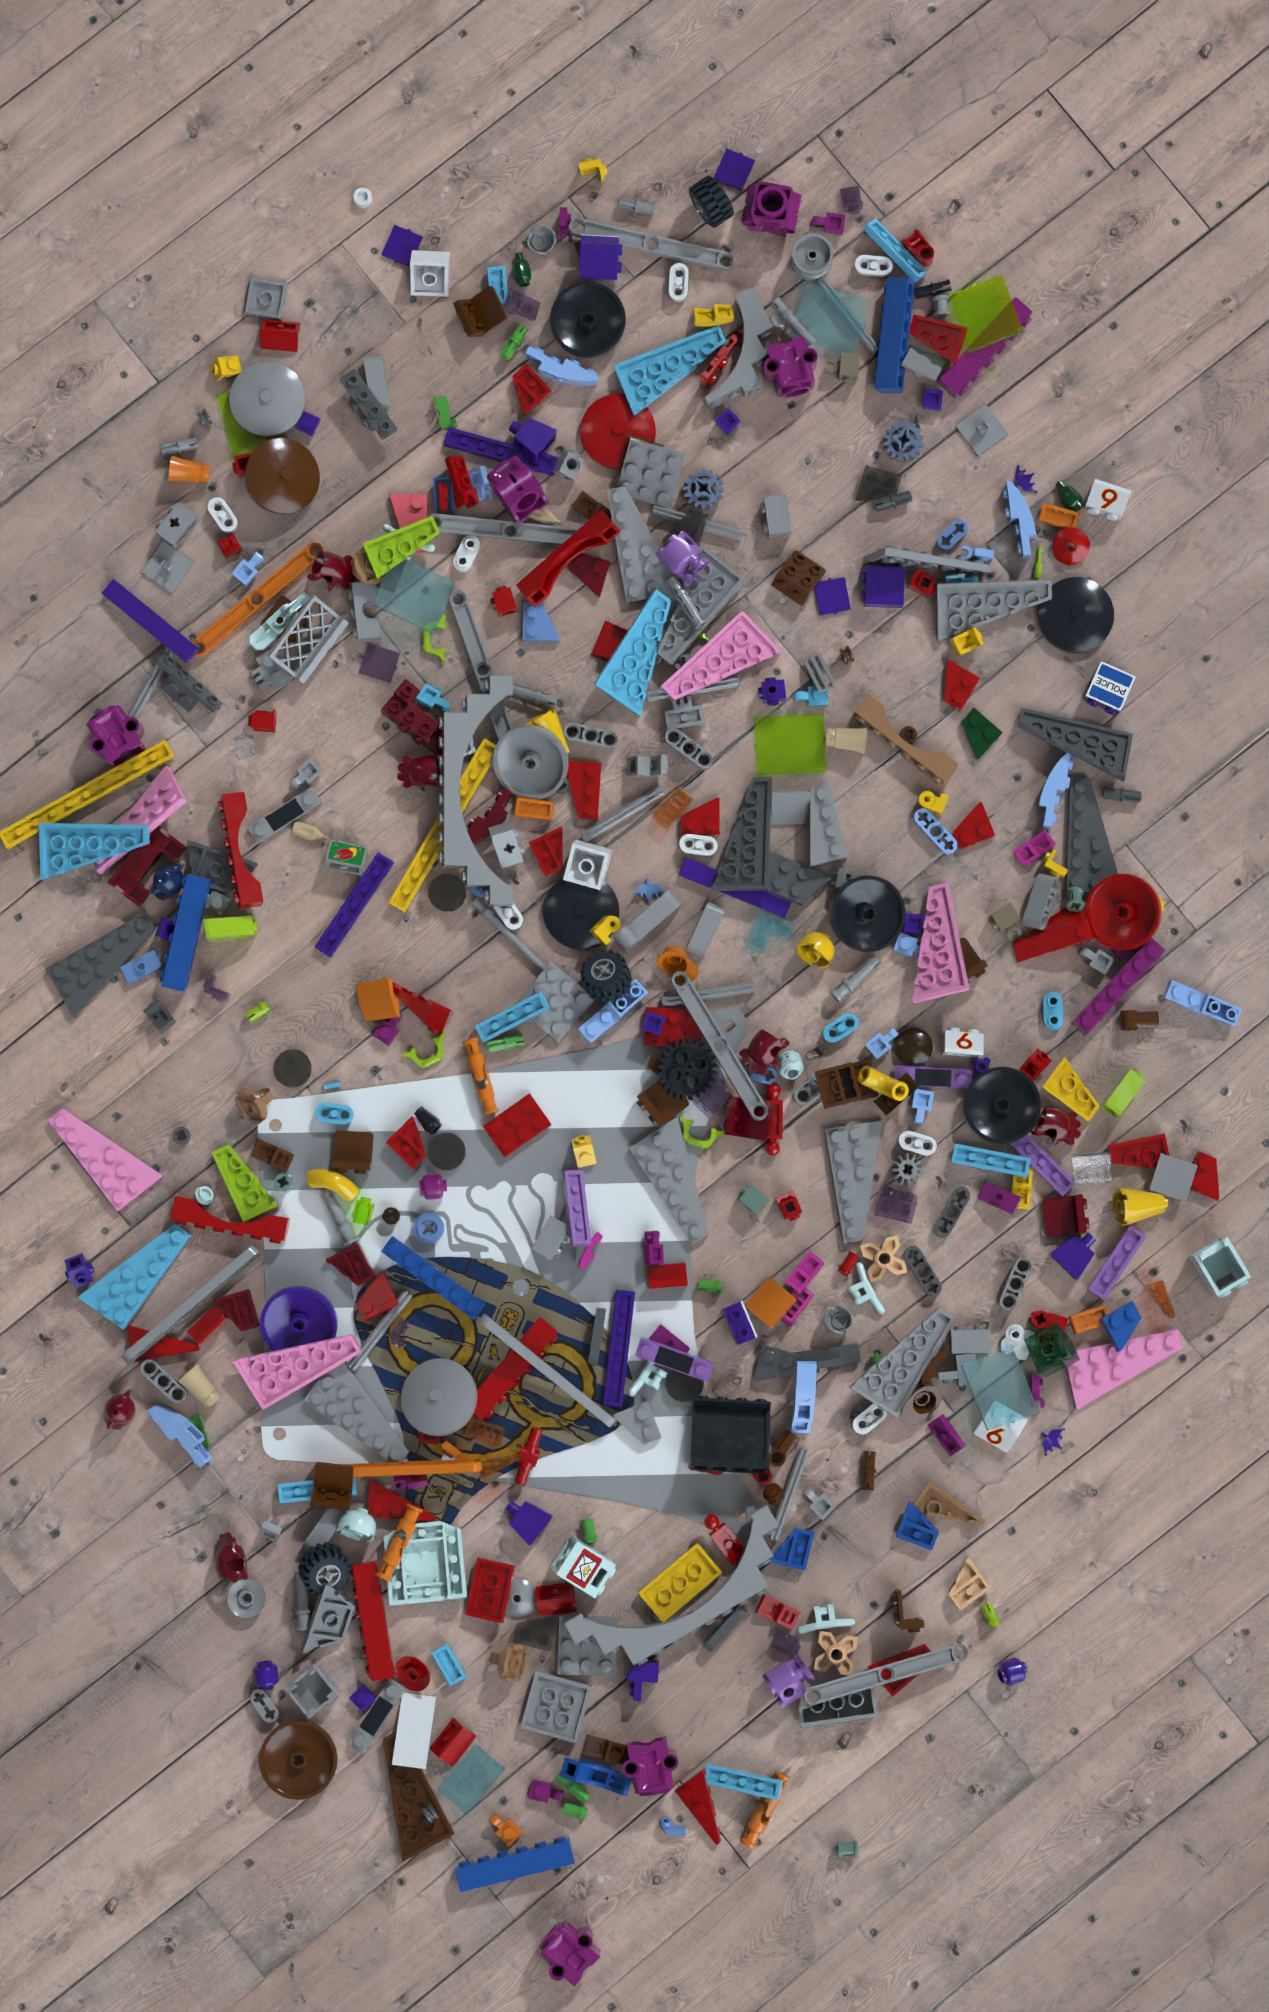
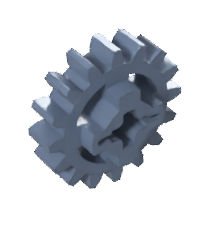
[883,420,924,462]
[683,468,724,511]

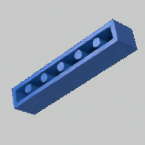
[873,277,915,394]
[160,874,212,992]
[381,1236,487,1320]
[455,1836,575,1892]

